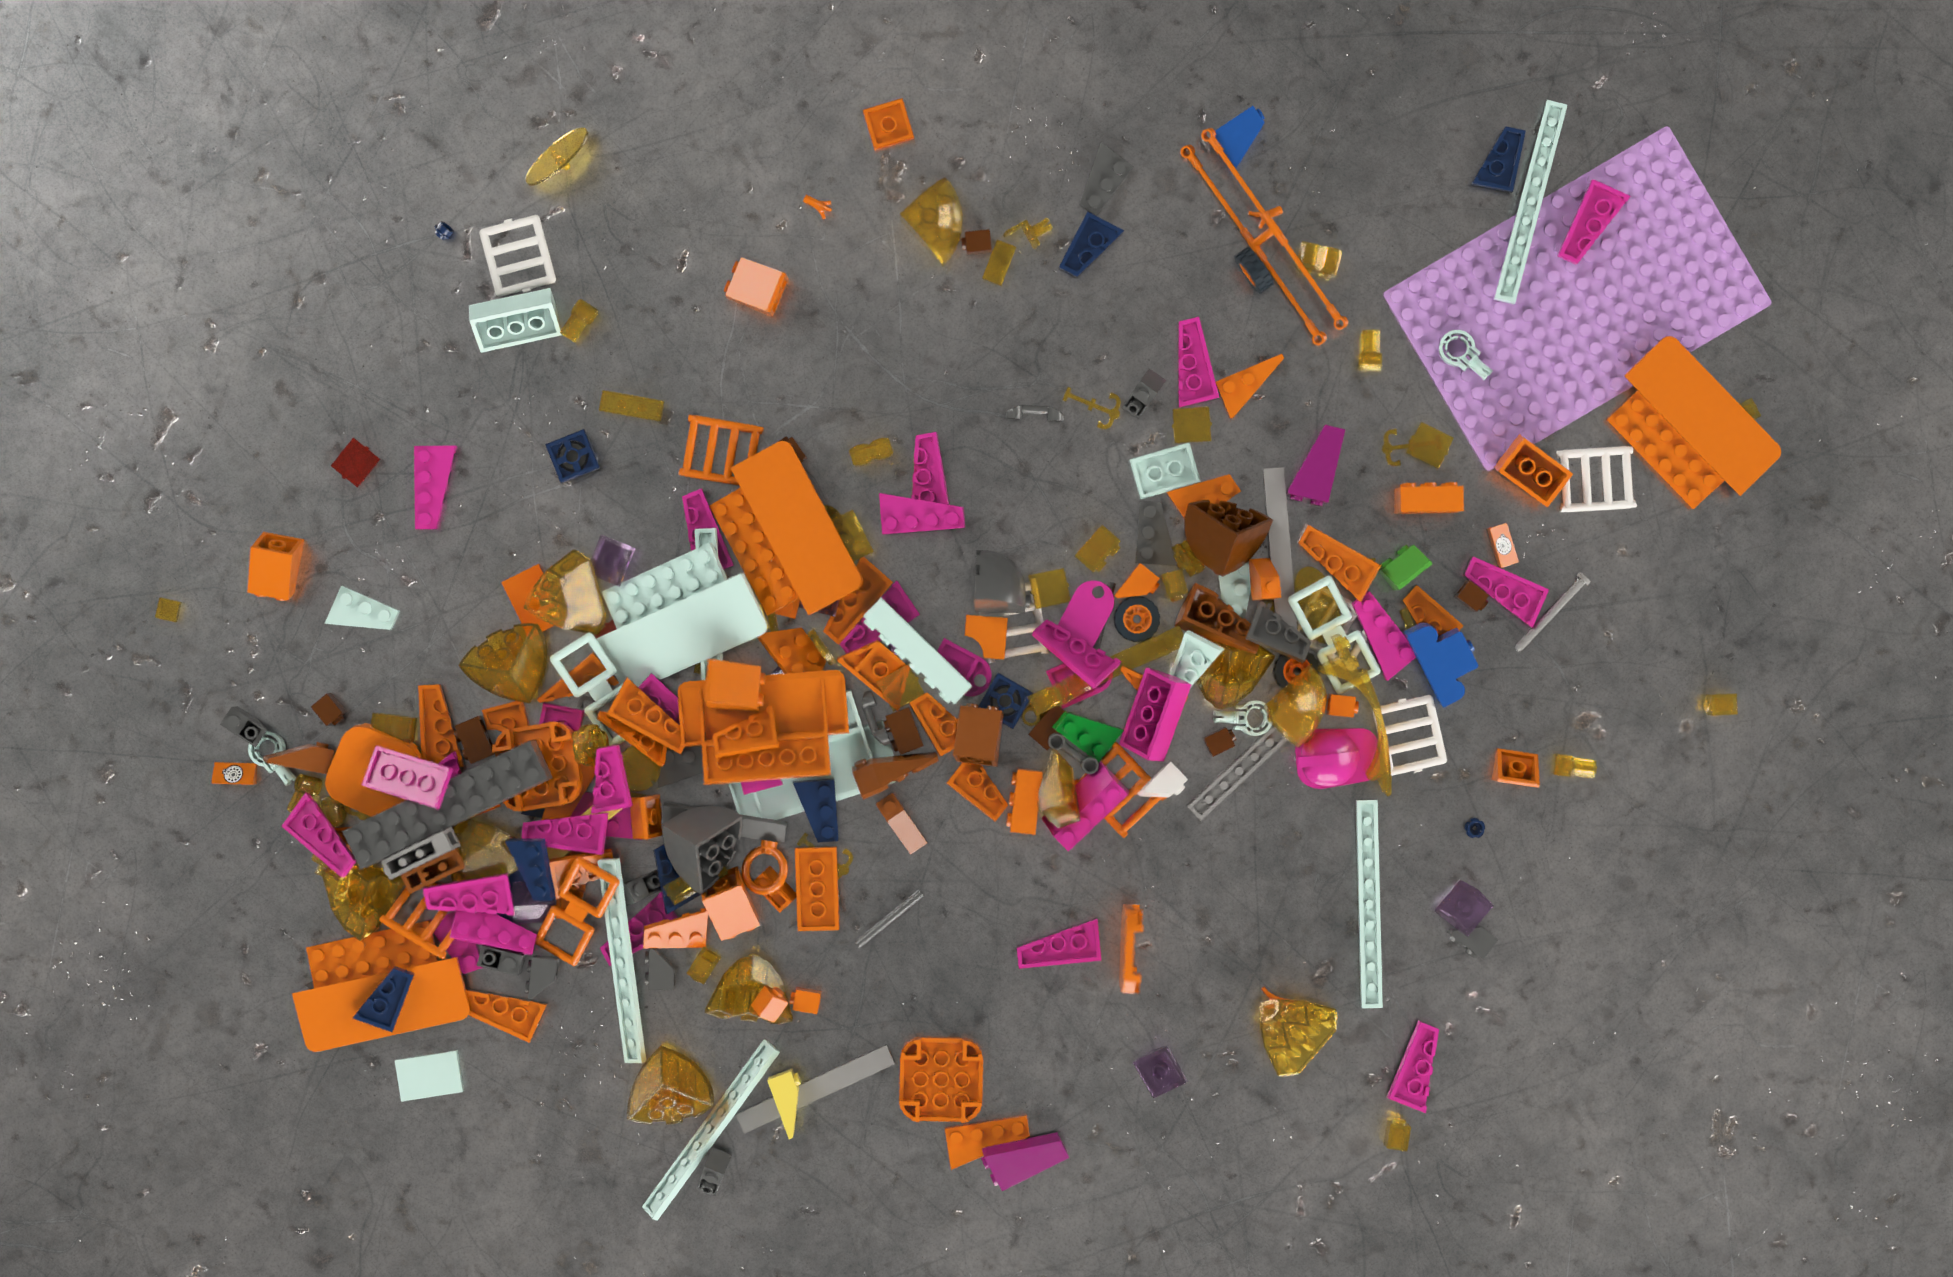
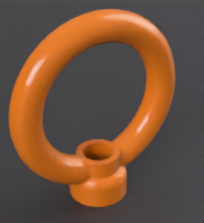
[741,840,788,895]

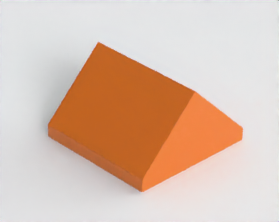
[1492,748,1540,788]
[630,794,663,839]

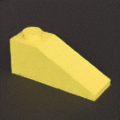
[767,1069,801,1139]

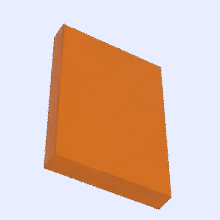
[501,564,567,638]

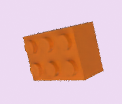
[1494,434,1573,507]
[1394,482,1464,514]
[1006,767,1043,835]

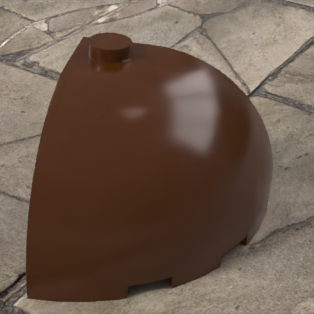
[1184,500,1273,577]

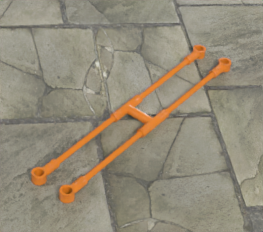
[1180,128,1348,345]

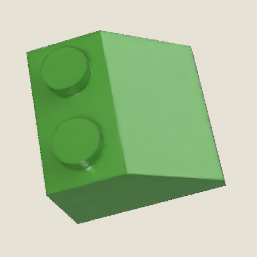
[1378,544,1433,590]

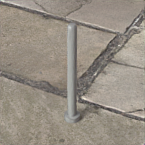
[1515,572,1591,652]

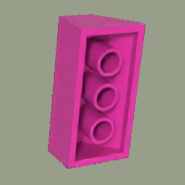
[1119,667,1192,761]
[1041,761,1130,852]

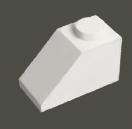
[1137,762,1188,797]

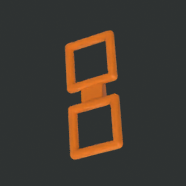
[535,856,620,966]

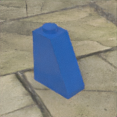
[1210,106,1265,168]

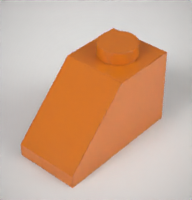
[1249,558,1281,601]
[1114,563,1160,598]

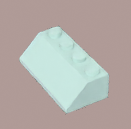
[469,288,562,352]

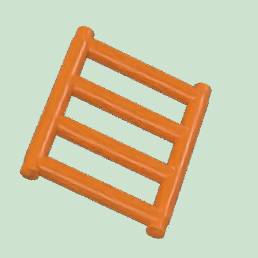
[678,414,764,486]
[1072,741,1167,838]
[379,882,454,959]

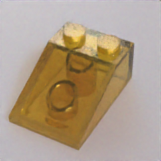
[1037,749,1081,828]

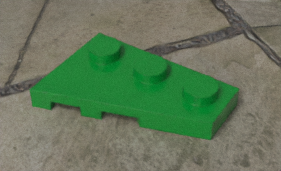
[1052,711,1124,763]

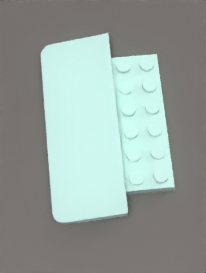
[596,543,767,687]
[728,689,896,820]

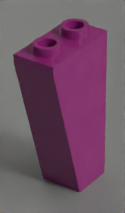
[1286,425,1345,506]
[981,1132,1069,1191]

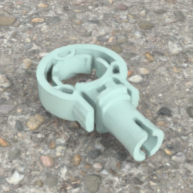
[1439,330,1493,380]
[1213,700,1273,736]
[248,731,297,786]

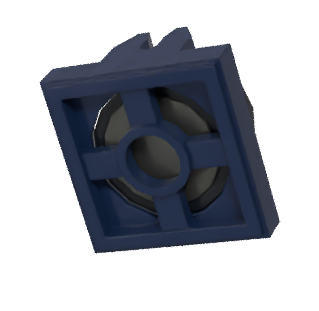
[545,429,600,484]
[978,673,1034,729]

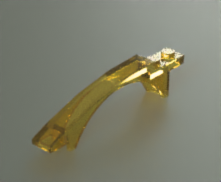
[1027,625,1184,715]
[1317,634,1392,796]

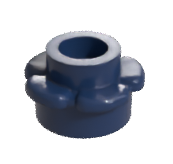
[434,221,454,240]
[1465,818,1485,838]

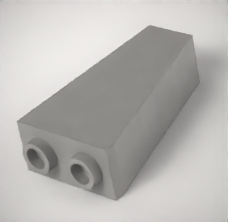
[381,827,461,880]

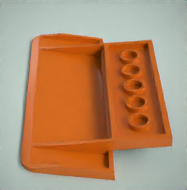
[1606,336,1781,509]
[709,441,862,616]
[678,670,849,785]
[292,920,470,1052]

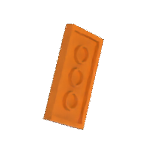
[795,846,840,931]

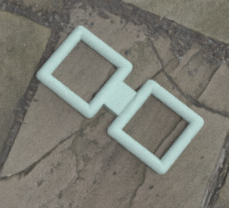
[1288,576,1381,695]
[550,632,625,746]

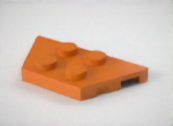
[757,627,827,674]
[836,640,910,711]

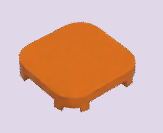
[492,722,583,811]
[325,723,422,817]
[1119,904,1143,994]
[899,1037,983,1123]

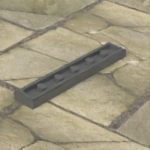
[661,802,787,843]

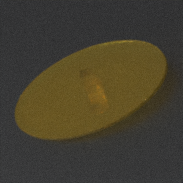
[526,128,588,186]
[1294,567,1340,644]

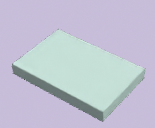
[1129,443,1201,500]
[395,1050,464,1102]

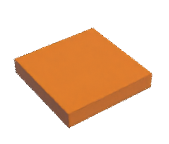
[863,98,914,151]

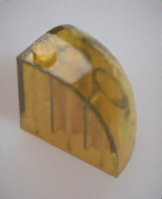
[900,177,963,267]
[458,623,547,703]
[1264,664,1327,748]
[627,1046,714,1125]

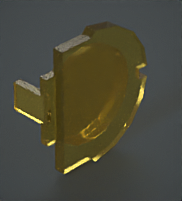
[622,746,661,792]

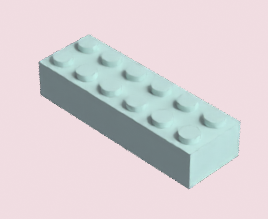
[863,597,972,704]

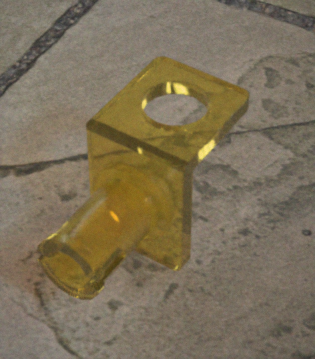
[1003,218,1053,249]

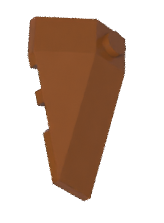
[1174,583,1259,654]
[852,752,939,800]

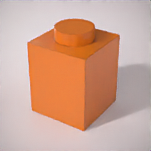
[1326,694,1359,718]
[751,985,788,1023]
[790,987,822,1014]

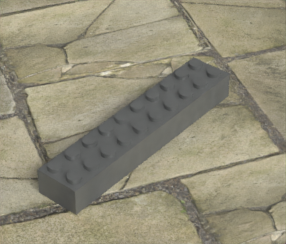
[342,740,553,869]

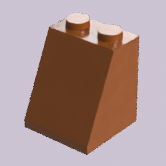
[953,703,1003,767]

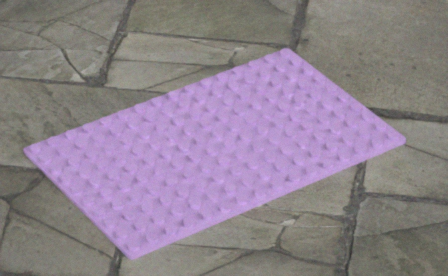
[1383,126,1772,471]

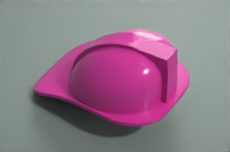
[1295,728,1380,789]

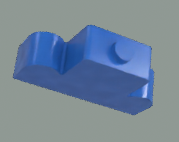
[1403,622,1478,708]

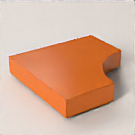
[965,615,1008,660]
[482,699,530,732]

